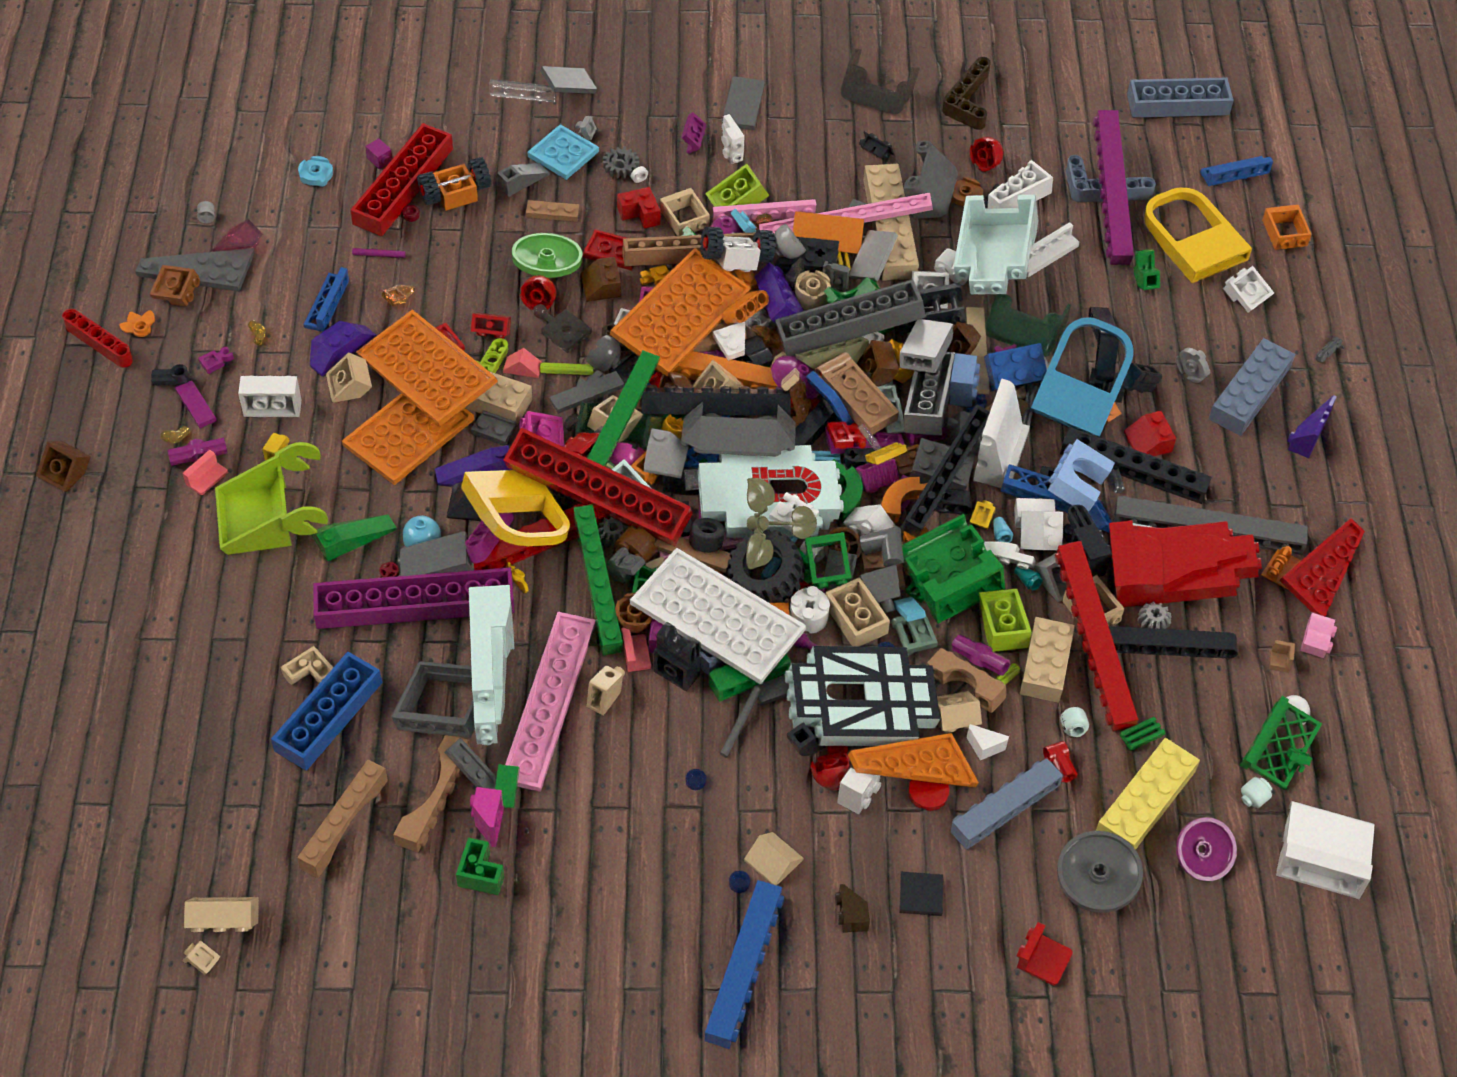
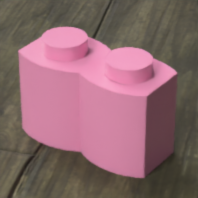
[1301,613,1337,658]

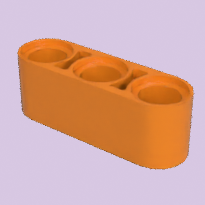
[723,290,769,324]

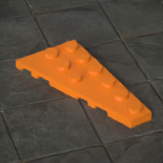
[848,733,979,788]

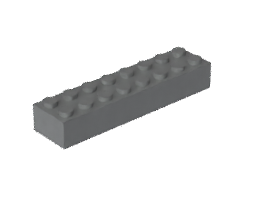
[775,280,926,356]

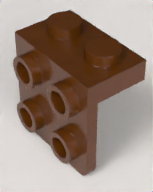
[789,377,812,426]

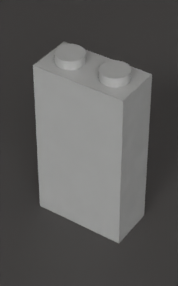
[900,319,953,373]

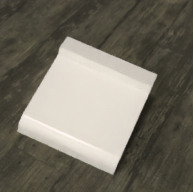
[974,379,1030,488]
[1276,801,1374,899]

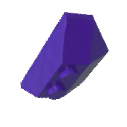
[310,321,377,376]

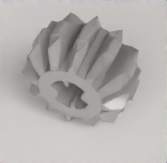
[1138,601,1172,629]

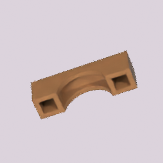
[927,648,1006,713]

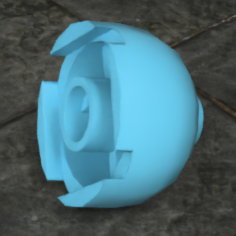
[403,515,441,547]

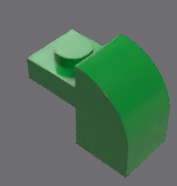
[1133,249,1160,290]

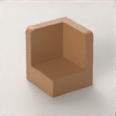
[1269,640,1295,673]

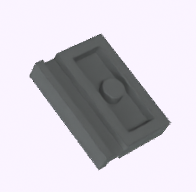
[823,261,850,292]
[471,410,517,446]
[824,549,858,590]

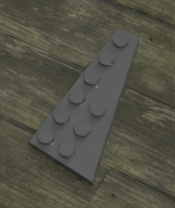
[135,248,255,291]

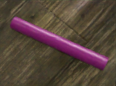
[352,248,406,258]

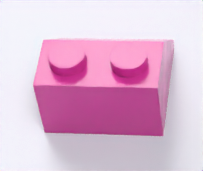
[470,787,504,847]

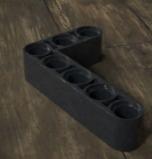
[1089,307,1119,381]

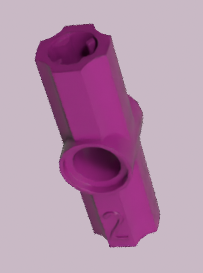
[167,437,228,466]
[952,634,1010,675]

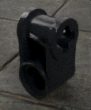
[842,448,876,470]
[935,489,971,515]

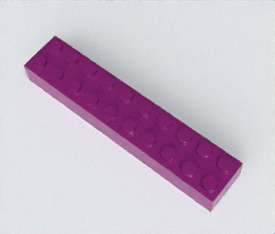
[313,568,515,629]

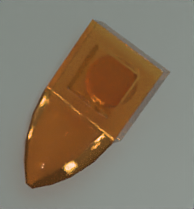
[382,285,415,307]
[751,325,782,349]

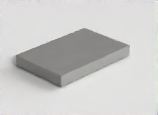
[849,230,898,281]

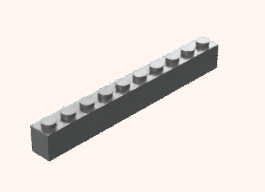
[1113,496,1308,555]

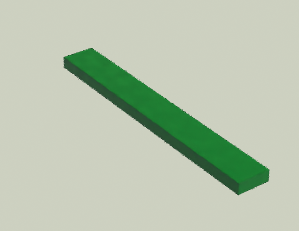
[588,350,660,467]

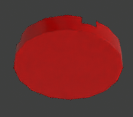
[908,780,950,811]

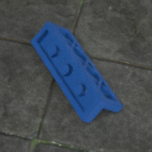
[1200,156,1273,186]
[304,267,349,332]
[1000,464,1072,513]

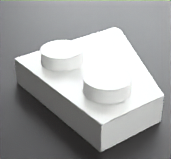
[713,322,745,361]

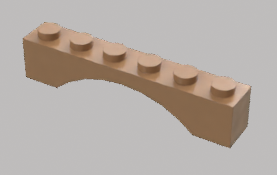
[393,735,472,852]
[297,760,388,878]

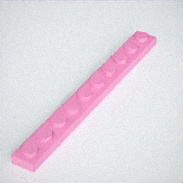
[759,193,933,233]

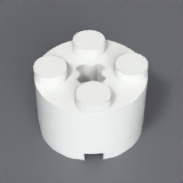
[790,586,830,633]

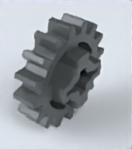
[603,147,639,178]

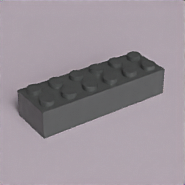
[904,352,955,435]

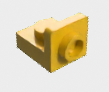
[970,500,996,530]

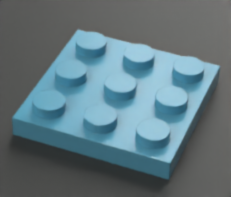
[527,124,599,180]

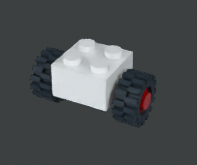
[700,227,776,272]

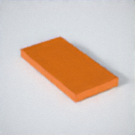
[793,211,864,254]

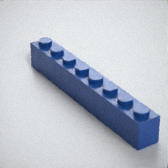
[704,880,785,1049]

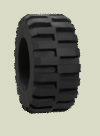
[727,530,805,603]

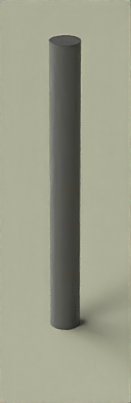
[720,686,761,758]

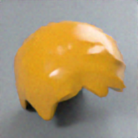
[661,414,684,440]

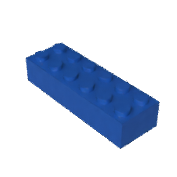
[271,652,382,771]

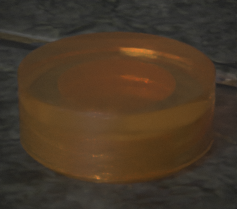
[756,214,773,229]

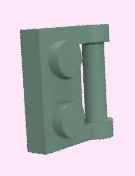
[891,613,938,656]

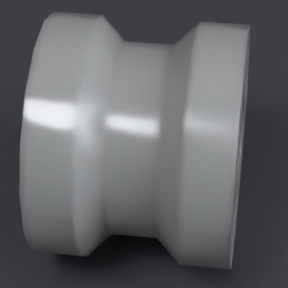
[197,201,215,223]

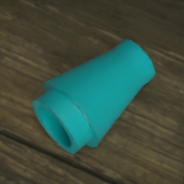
[1014,567,1043,590]

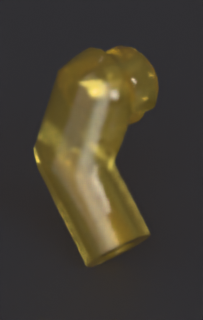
[248,320,266,345]
[161,426,190,443]

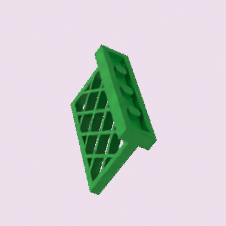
[1239,695,1322,790]

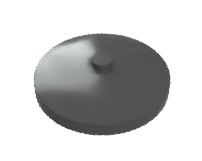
[1057,831,1143,913]

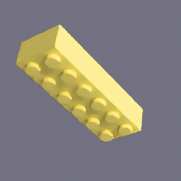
[1096,738,1200,850]

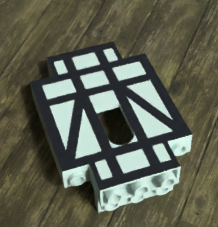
[785,646,940,746]

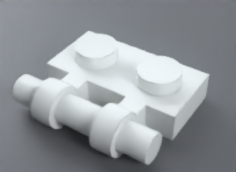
[769,492,819,532]

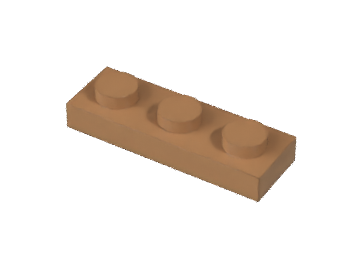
[526,200,579,222]

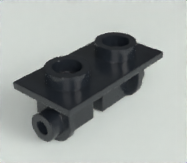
[859,131,894,160]

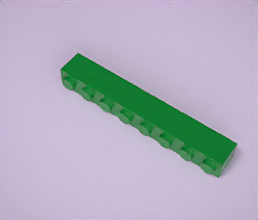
[574,504,623,656]

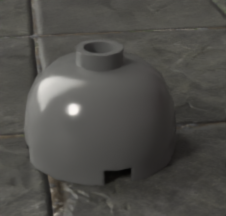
[586,335,622,371]

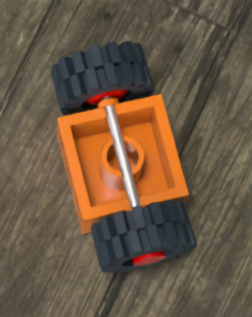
[417,157,491,211]

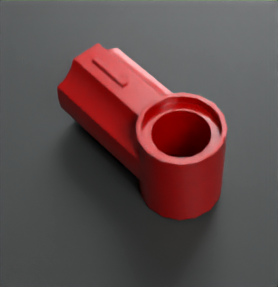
[1043,741,1078,783]

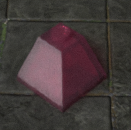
[212,219,263,252]

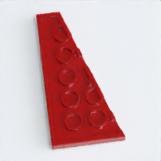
[1279,518,1365,617]

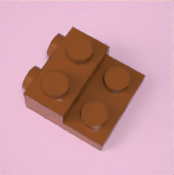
[150,265,200,307]

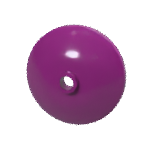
[771,356,819,400]
[1176,817,1237,881]

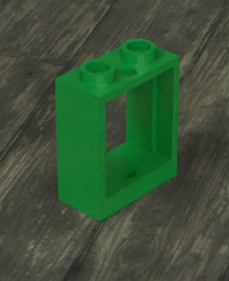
[805,532,851,589]

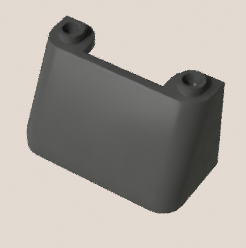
[903,140,958,219]

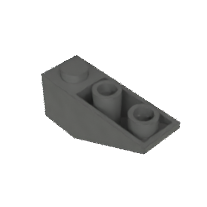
[497,163,550,197]

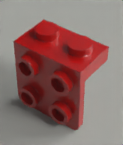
[1016,922,1073,986]

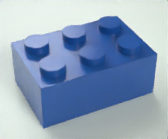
[984,343,1047,392]

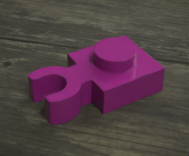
[198,347,234,374]

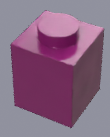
[365,138,393,169]

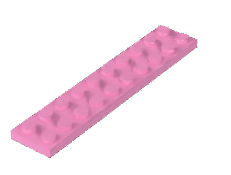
[505,612,596,792]

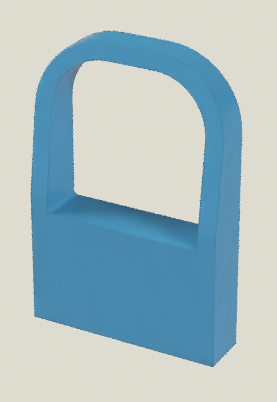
[1030,318,1133,437]

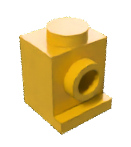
[262,433,290,460]

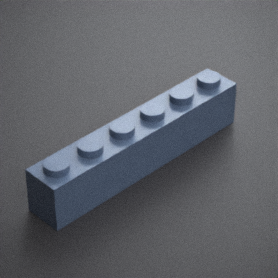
[951,758,1063,850]

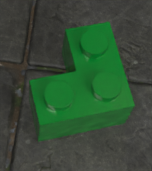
[456,837,505,895]

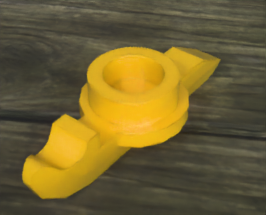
[506,562,529,593]

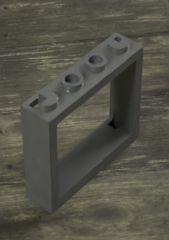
[392,661,475,738]

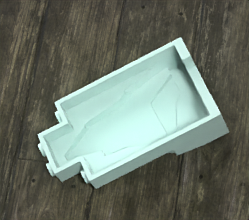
[954,195,1038,294]
[469,585,514,745]

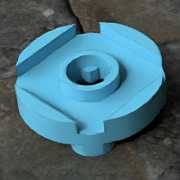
[298,156,333,187]

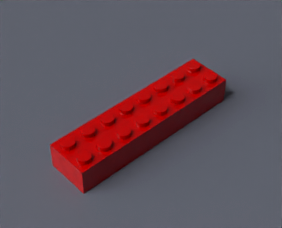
[350,123,453,236]

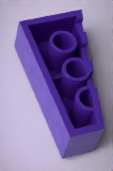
[754,263,803,323]

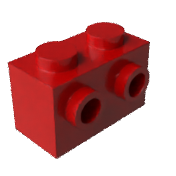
[471,312,512,338]

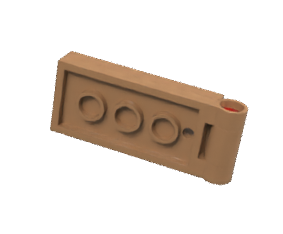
[815,352,899,437]

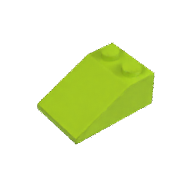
[705,164,769,207]
[979,589,1032,651]

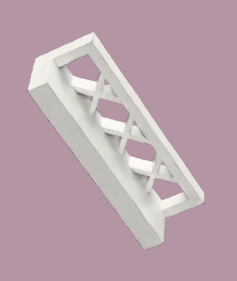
[1027,222,1079,277]

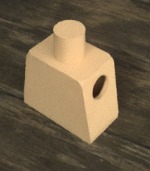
[586,666,625,716]

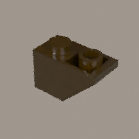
[835,884,870,933]

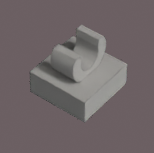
[575,116,597,140]

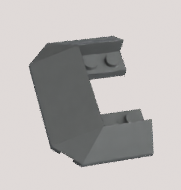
[681,402,796,457]

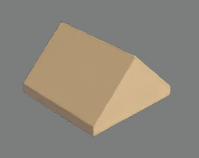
[744,832,804,885]

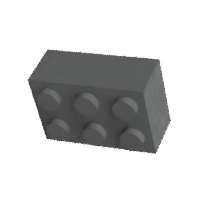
[910,438,975,490]

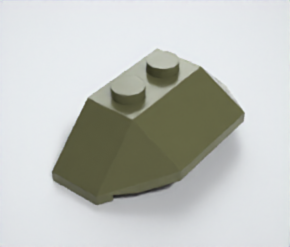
[795,336,869,370]

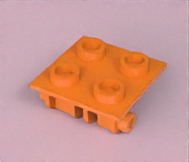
[1261,546,1301,589]

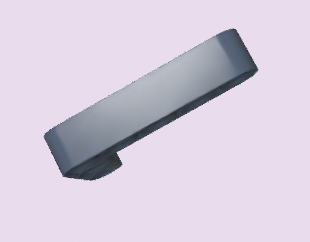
[1066,155,1156,202]

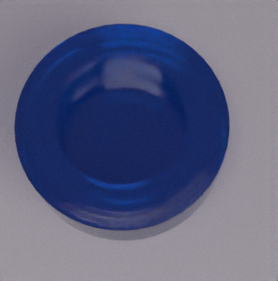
[686,769,706,790]
[729,871,750,893]

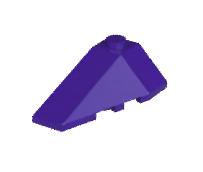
[435,445,511,487]

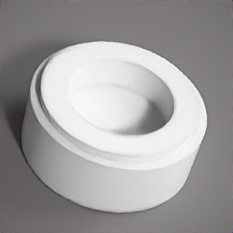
[631,166,648,183]

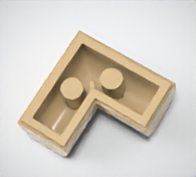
[281,646,333,685]

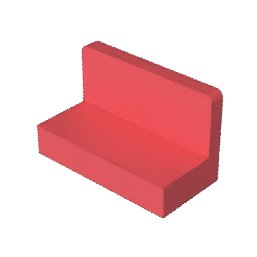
[183,450,228,495]
[621,628,651,672]

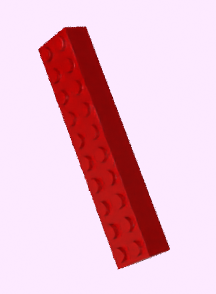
[503,427,693,547]

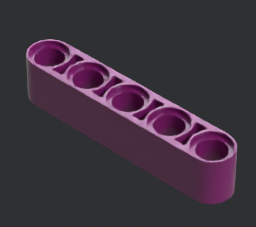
[465,512,514,563]

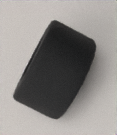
[689,518,725,553]

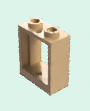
[660,188,710,236]
[1062,575,1124,626]

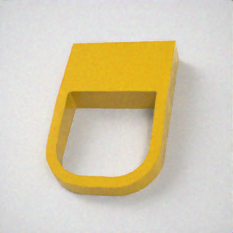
[1144,188,1252,283]
[461,470,570,546]

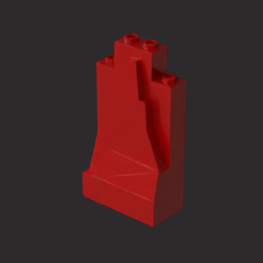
[1109,520,1262,607]

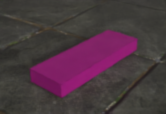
[175,381,216,429]

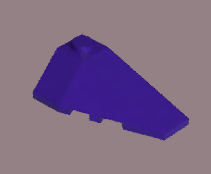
[1287,395,1337,458]

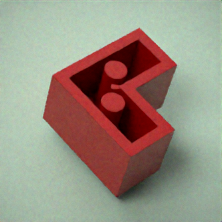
[617,187,661,229]

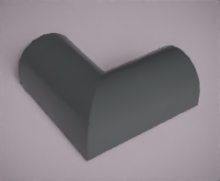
[860,526,904,567]

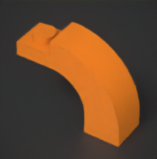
[881,477,927,524]

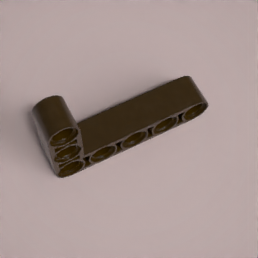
[942,57,991,130]

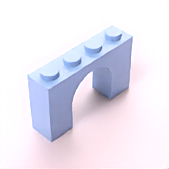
[1048,439,1115,512]

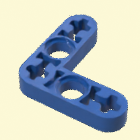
[805,371,854,425]

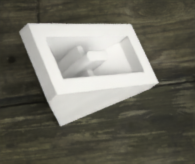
[967,724,1009,760]

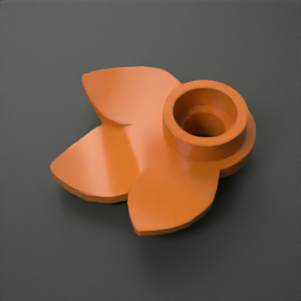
[119,310,155,337]

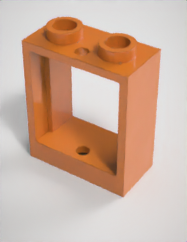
[1262,204,1312,250]

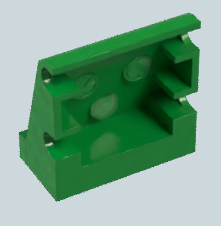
[902,514,1005,624]

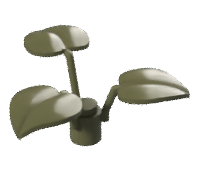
[746,478,817,569]

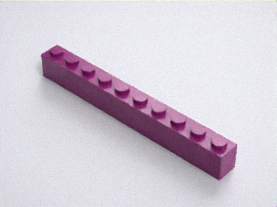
[1093,110,1134,265]

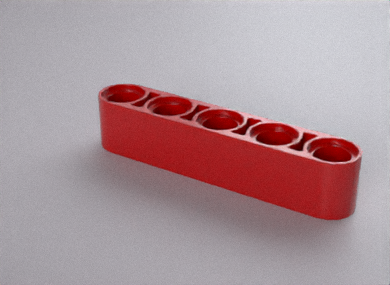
[62,309,133,368]

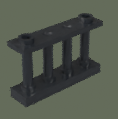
[894,283,967,335]

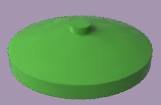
[512,233,582,278]

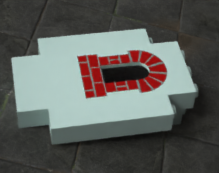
[698,445,844,538]

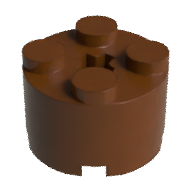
[613,525,659,566]

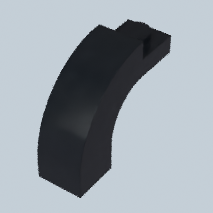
[787,722,827,756]

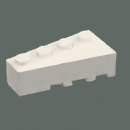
[988,160,1053,209]

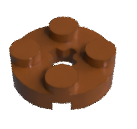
[951,177,983,206]

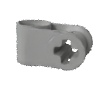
[745,309,776,339]

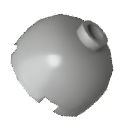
[774,223,806,259]

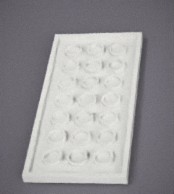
[630,548,806,684]

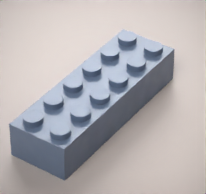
[1127,78,1234,117]
[1209,338,1296,436]

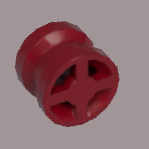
[379,562,399,578]

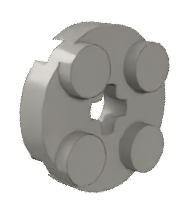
[1176,348,1210,383]

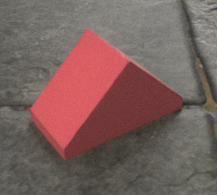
[503,348,542,378]

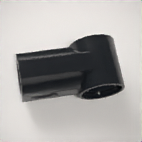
[151,364,191,387]

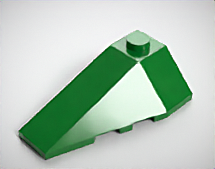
[311,514,397,562]

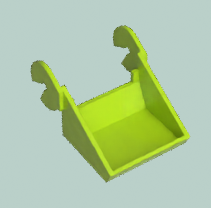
[215,442,328,555]

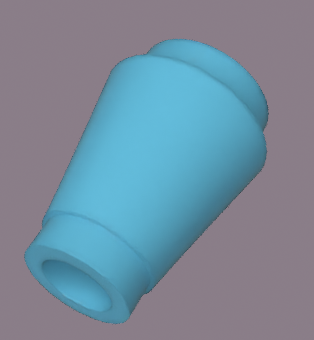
[993,517,1013,543]

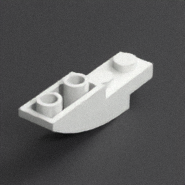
[984,542,1036,569]

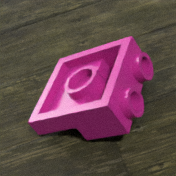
[519,411,565,447]

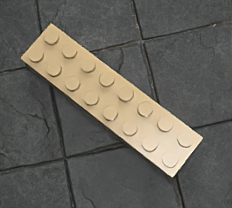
[863,164,919,281]

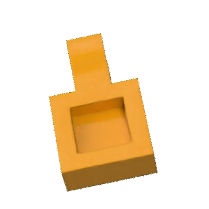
[640,264,669,286]

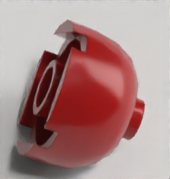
[970,136,1004,172]
[520,275,557,312]
[811,753,852,790]

